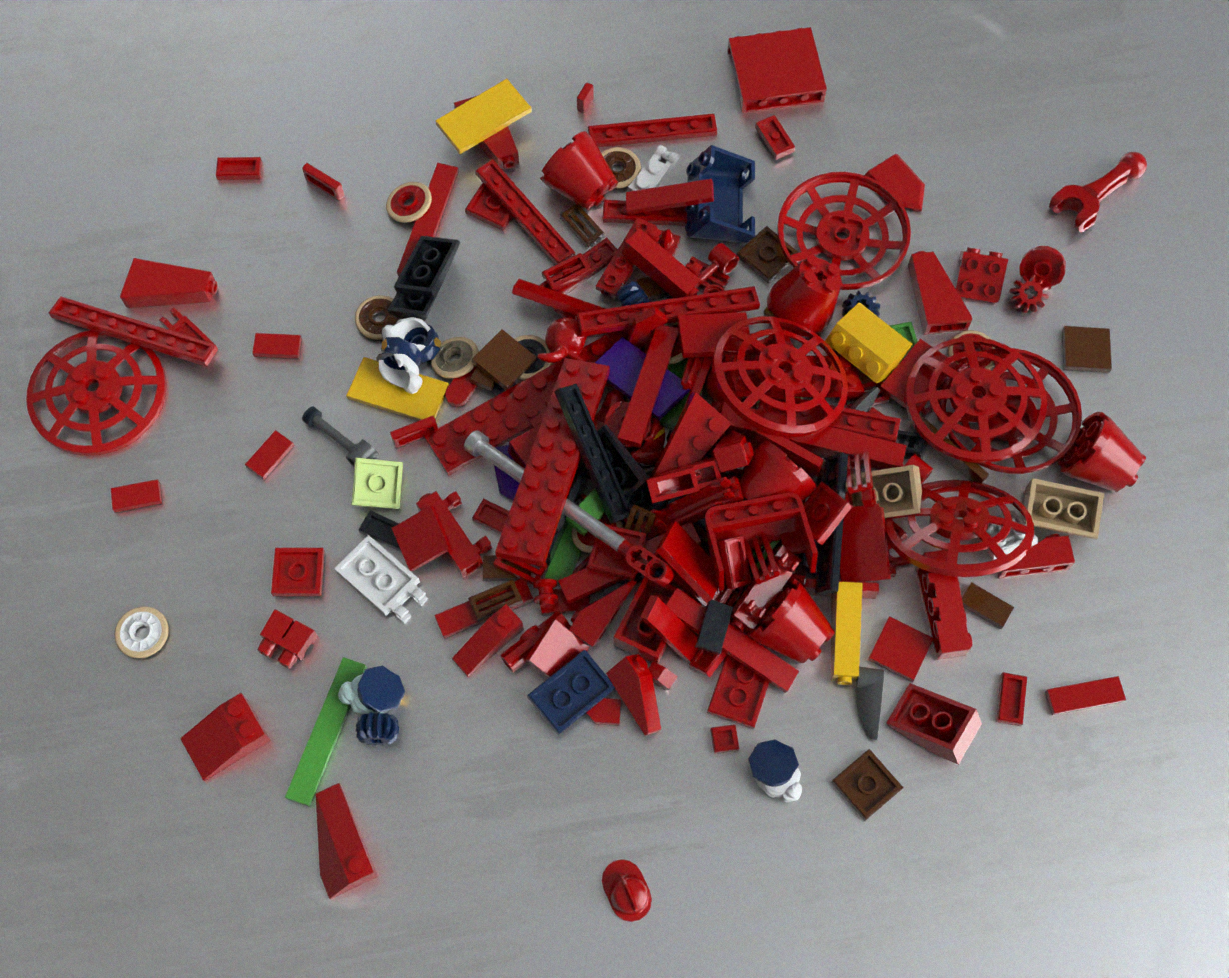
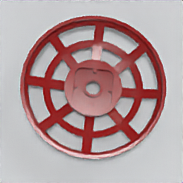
[777,172,911,290]
[712,316,848,437]
[26,330,167,456]
[905,337,1047,463]
[940,348,1082,474]
[885,480,1034,577]

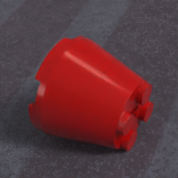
[540,131,618,210]
[767,255,842,337]
[1058,412,1146,492]
[739,440,817,501]
[746,578,835,663]

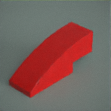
[646,457,721,503]

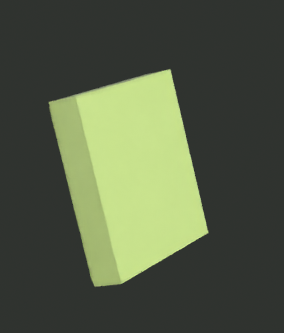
[351,458,403,510]

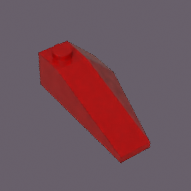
[316,783,378,899]

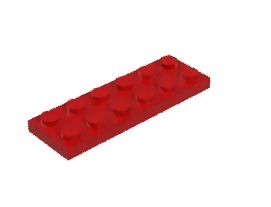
[722,354,864,397]

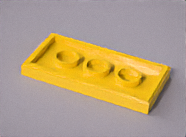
[435,79,532,154]
[346,357,449,421]

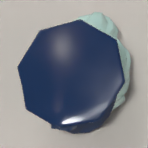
[338,666,405,715]

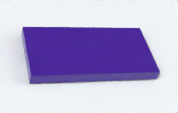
[595,337,691,421]

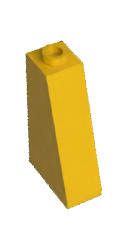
[831,582,862,685]

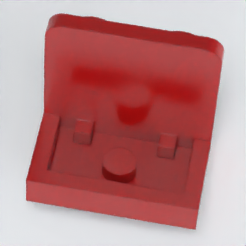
[955,247,1008,303]

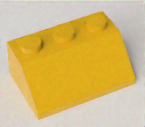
[825,303,912,383]

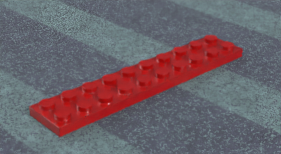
[424,331,635,476]
[495,358,610,567]

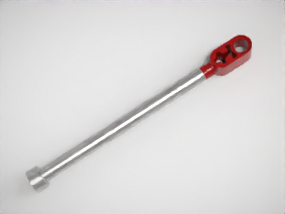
[464,430,674,586]

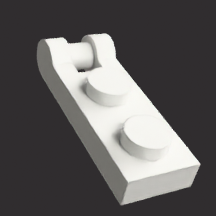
[628,145,679,192]

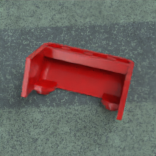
[705,492,818,591]

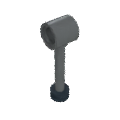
[302,406,379,467]

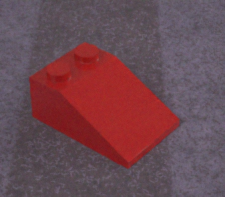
[886,683,982,765]
[180,693,271,781]

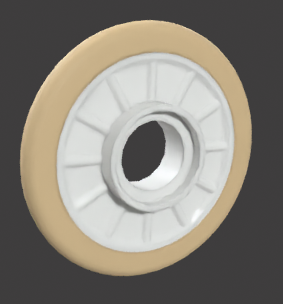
[114,607,169,658]

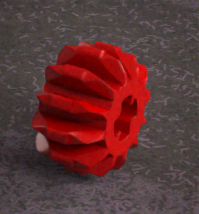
[1009,275,1049,313]

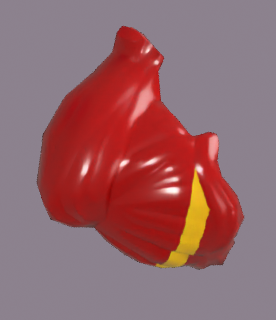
[629,417,666,466]

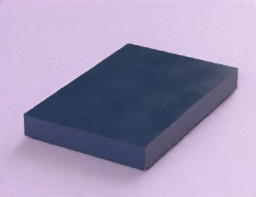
[527,650,615,735]

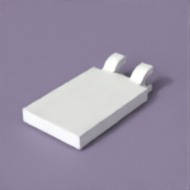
[334,535,428,624]

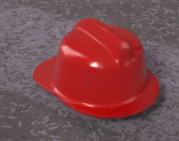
[602,859,652,922]

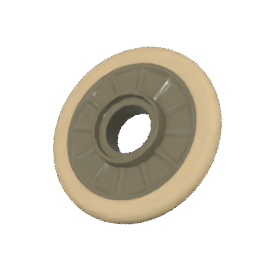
[431,337,479,378]

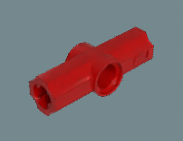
[500,611,571,673]

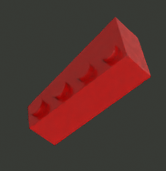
[650,392,732,478]
[915,550,973,660]

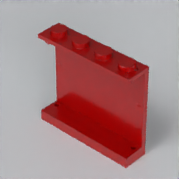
[727,27,827,113]

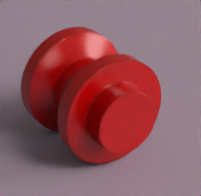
[533,579,559,608]

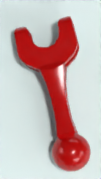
[1049,152,1147,233]

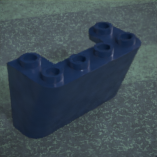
[685,145,755,243]

